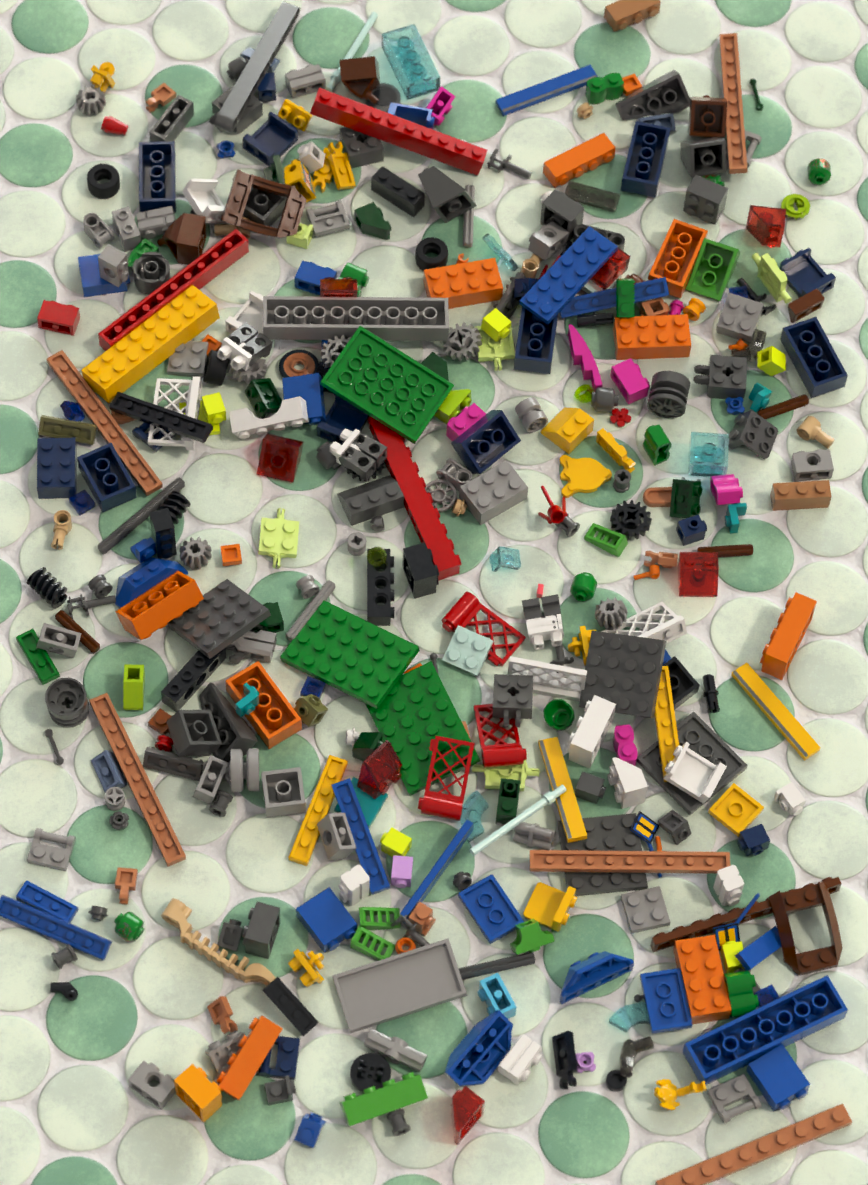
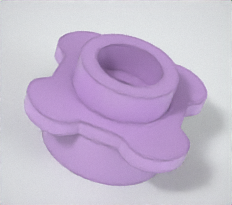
[576,1052,596,1073]

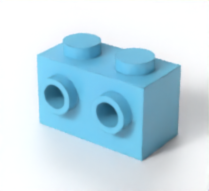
[477,973,517,1019]

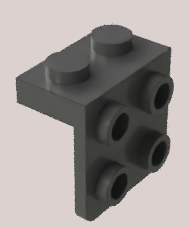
[727,410,778,459]

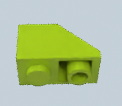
[434,389,472,424]
[123,664,145,710]

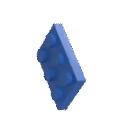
[458,874,524,944]
[640,968,693,1034]

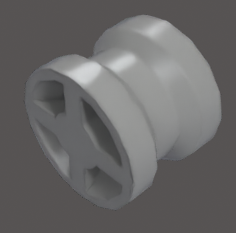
[347,532,366,556]
[296,575,320,599]
[104,787,125,811]

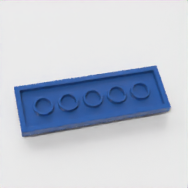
[519,226,618,324]

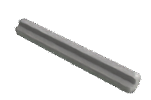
[463,185,475,248]
[286,580,335,641]

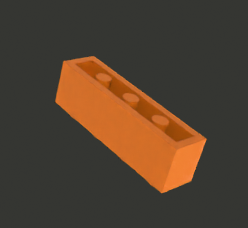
[543,133,616,188]
[216,1016,283,1100]

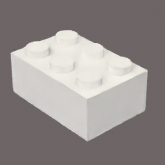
[567,695,616,769]

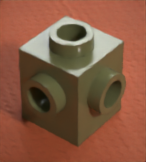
[294,694,328,727]

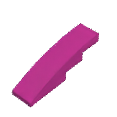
[567,324,602,391]

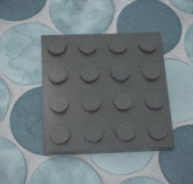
[168,579,271,659]
[579,631,667,718]
[637,712,748,815]
[557,813,648,896]

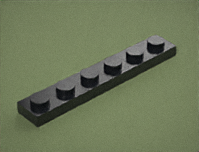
[109,392,213,443]

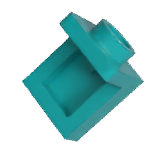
[748,383,772,412]
[725,503,747,534]
[235,682,259,717]

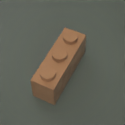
[604,0,661,32]
[770,480,832,511]

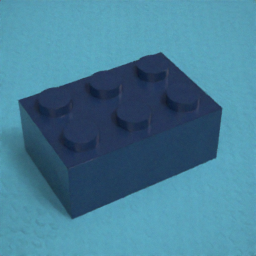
[451,410,521,474]
[37,438,77,499]
[77,443,137,513]

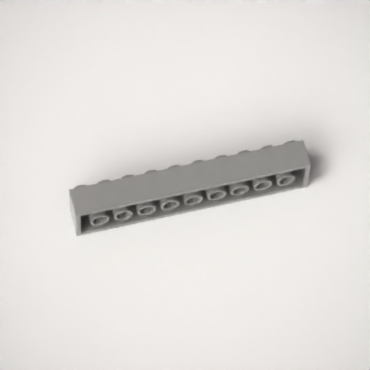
[263,296,449,341]

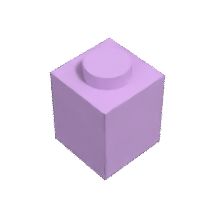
[391,855,413,888]

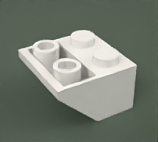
[608,757,648,809]

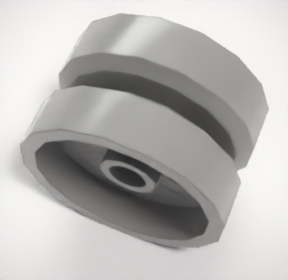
[229,748,260,792]

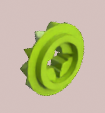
[781,194,810,220]

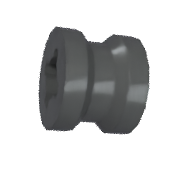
[88,574,113,598]

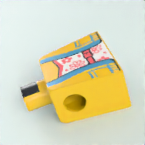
[284,159,316,202]

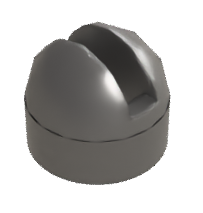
[370,515,385,531]

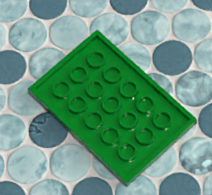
[320,326,454,444]
[280,600,420,709]
[365,661,481,796]

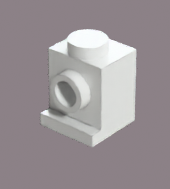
[297,141,325,173]
[774,782,806,816]

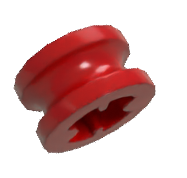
[155,735,174,752]

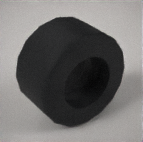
[87,164,120,199]
[415,237,448,271]
[203,350,229,386]

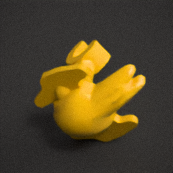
[654,1079,706,1110]

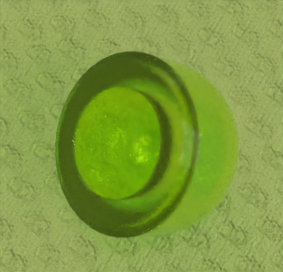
[575,384,593,403]
[367,547,387,566]

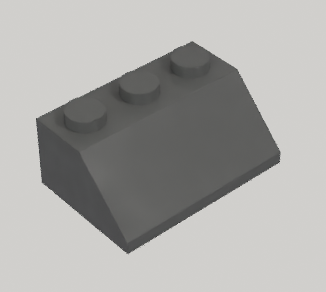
[337,475,404,526]

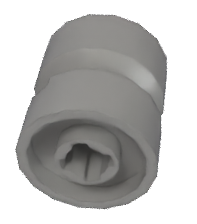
[515,397,548,433]

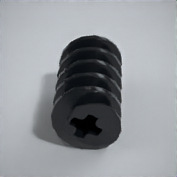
[159,491,191,528]
[27,567,67,609]

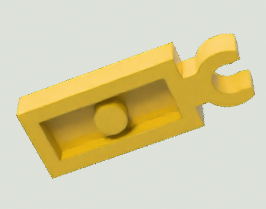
[328,142,356,190]
[313,147,333,193]
[596,428,636,473]

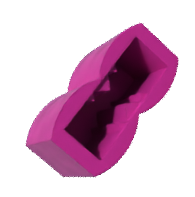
[710,474,743,505]
[613,724,638,766]

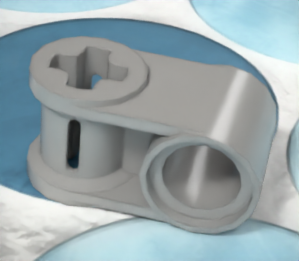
[84,213,115,249]
[436,458,472,492]

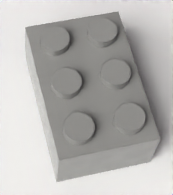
[459,460,528,525]

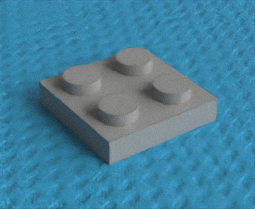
[167,341,209,377]
[621,886,670,934]

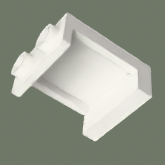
[182,179,229,224]
[225,291,263,343]
[663,742,727,803]

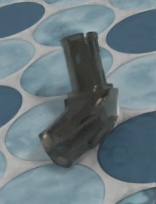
[731,329,767,362]
[619,1036,654,1077]

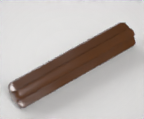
[757,394,809,419]
[697,544,753,558]
[55,610,100,653]

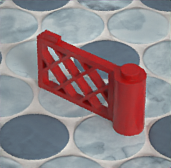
[442,592,526,666]
[474,704,527,768]
[418,736,475,821]

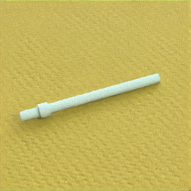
[326,12,378,92]
[470,785,567,856]

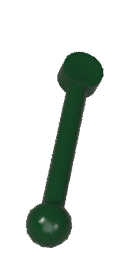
[750,79,763,111]

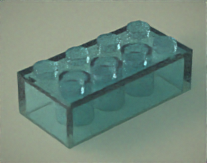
[382,24,440,100]

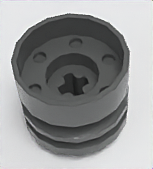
[647,371,690,418]
[45,678,89,728]

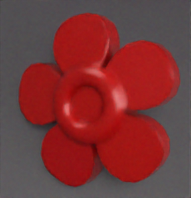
[610,408,631,427]

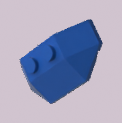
[115,557,189,608]
[560,951,634,1005]
[445,1010,513,1086]

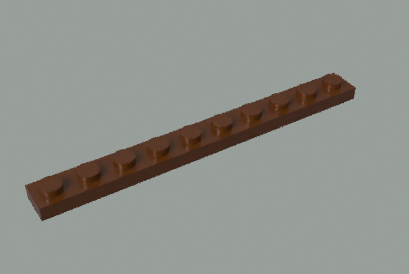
[651,877,842,952]

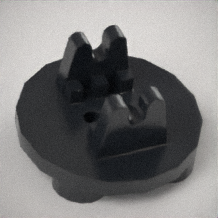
[350,1053,391,1091]

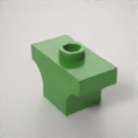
[510,919,555,955]

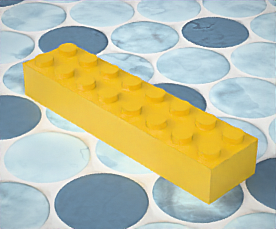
[81,285,220,403]

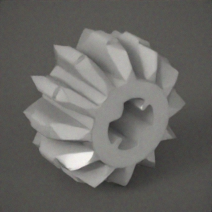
[76,85,106,116]
[180,537,212,569]
[595,597,628,629]

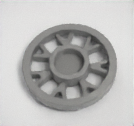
[425,479,457,512]

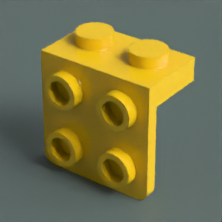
[523,882,578,932]

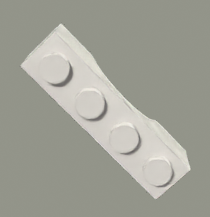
[229,396,309,439]

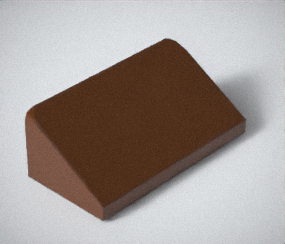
[788,289,825,323]

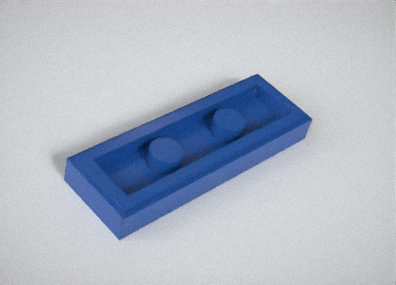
[16,880,78,923]
[735,926,782,971]

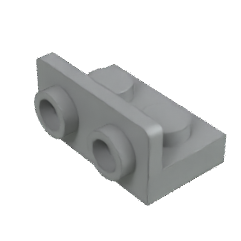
[205,1031,246,1074]

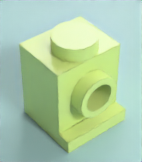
[287,223,313,249]

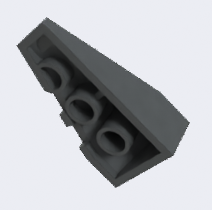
[615,70,690,120]
[199,682,258,762]

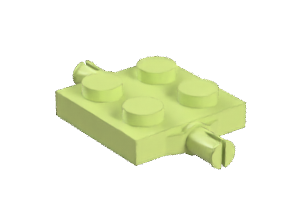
[751,253,792,303]
[475,326,515,371]
[258,508,299,569]
[472,752,540,791]

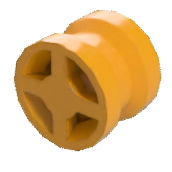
[683,298,706,321]

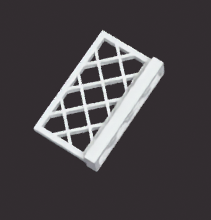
[148,376,202,450]
[601,602,687,644]
[508,656,587,702]

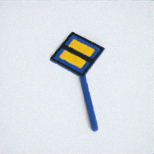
[630,811,662,878]
[713,893,760,951]

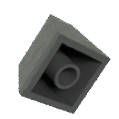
[680,137,726,178]
[418,166,477,223]

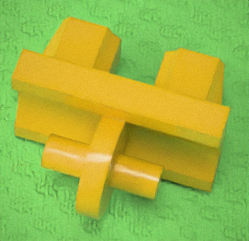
[90,62,115,93]
[278,99,313,131]
[568,626,596,666]
[288,949,324,987]

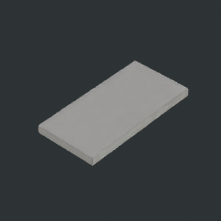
[332,938,467,1034]

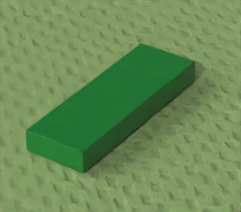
[16,629,60,685]

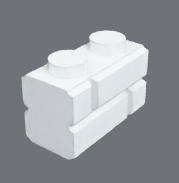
[338,865,370,906]
[713,865,744,906]
[498,1034,543,1085]

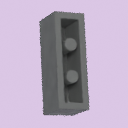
[149,95,194,142]

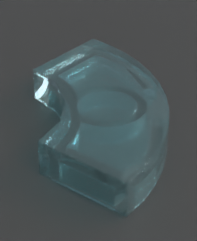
[483,233,519,271]
[461,790,489,843]
[609,1002,650,1033]

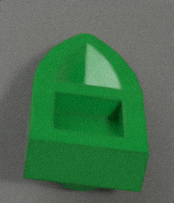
[128,238,159,268]

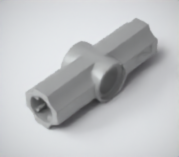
[364,1029,427,1072]

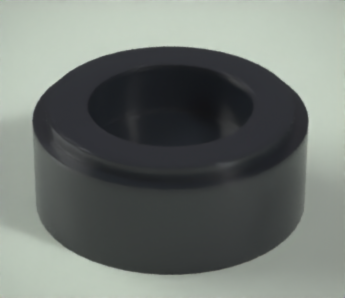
[606,1070,627,1092]

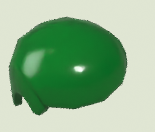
[544,699,575,731]

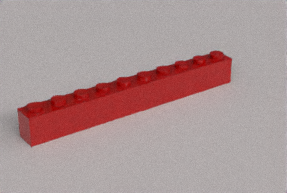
[310,88,487,176]
[98,229,249,351]
[368,417,462,581]

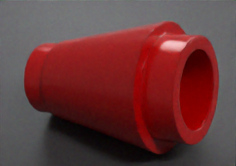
[101,116,129,135]

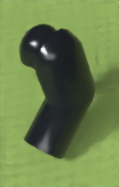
[51,982,78,1001]

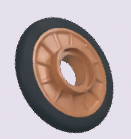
[279,349,319,378]

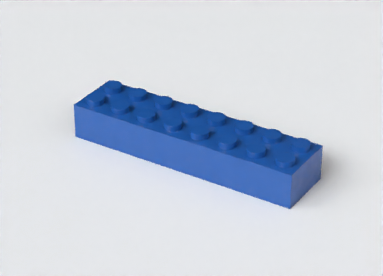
[683,975,848,1085]

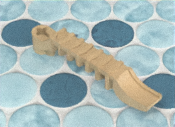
[161,898,275,986]

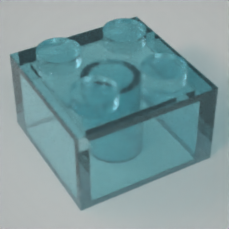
[688,432,729,477]

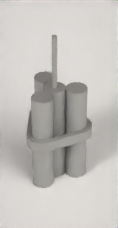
[496,822,556,850]

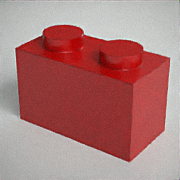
[37,300,80,336]

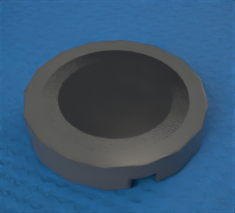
[366,83,401,113]

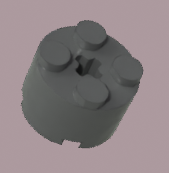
[133,252,171,294]

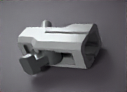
[226,630,277,665]

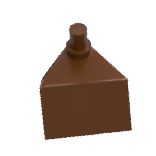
[340,56,380,105]
[688,95,728,137]
[157,213,207,265]

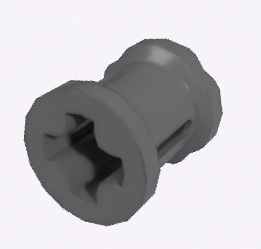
[613,469,631,493]
[555,513,580,537]
[209,791,233,817]
[51,944,78,970]
[387,1109,411,1136]

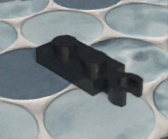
[552,1031,577,1090]

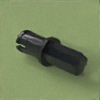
[577,312,614,327]
[702,674,720,713]

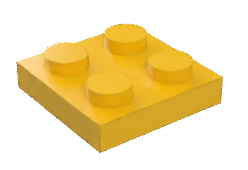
[708,783,764,837]

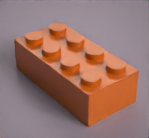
[648,219,708,299]
[423,258,503,309]
[613,314,691,360]
[115,571,204,640]
[760,592,817,680]
[225,661,302,749]
[673,935,732,1024]

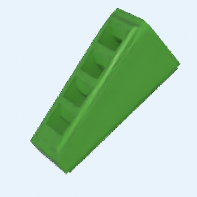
[584,523,628,557]
[359,907,401,930]
[350,926,395,960]

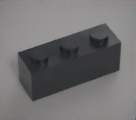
[371,166,425,218]
[149,508,177,559]

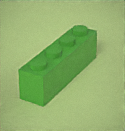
[340,1072,428,1126]

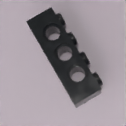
[367,549,394,626]
[161,648,226,712]

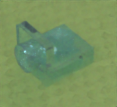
[490,546,521,572]

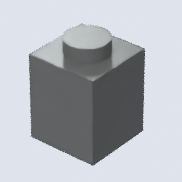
[575,772,606,804]

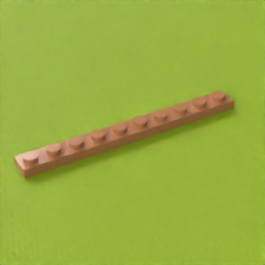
[720,33,747,174]
[47,350,163,496]
[89,693,186,867]
[529,850,730,873]
[655,1104,852,1185]

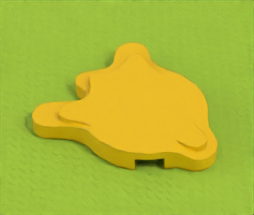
[559,455,612,498]

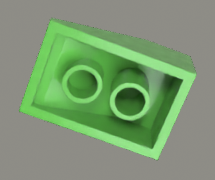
[686,238,740,301]

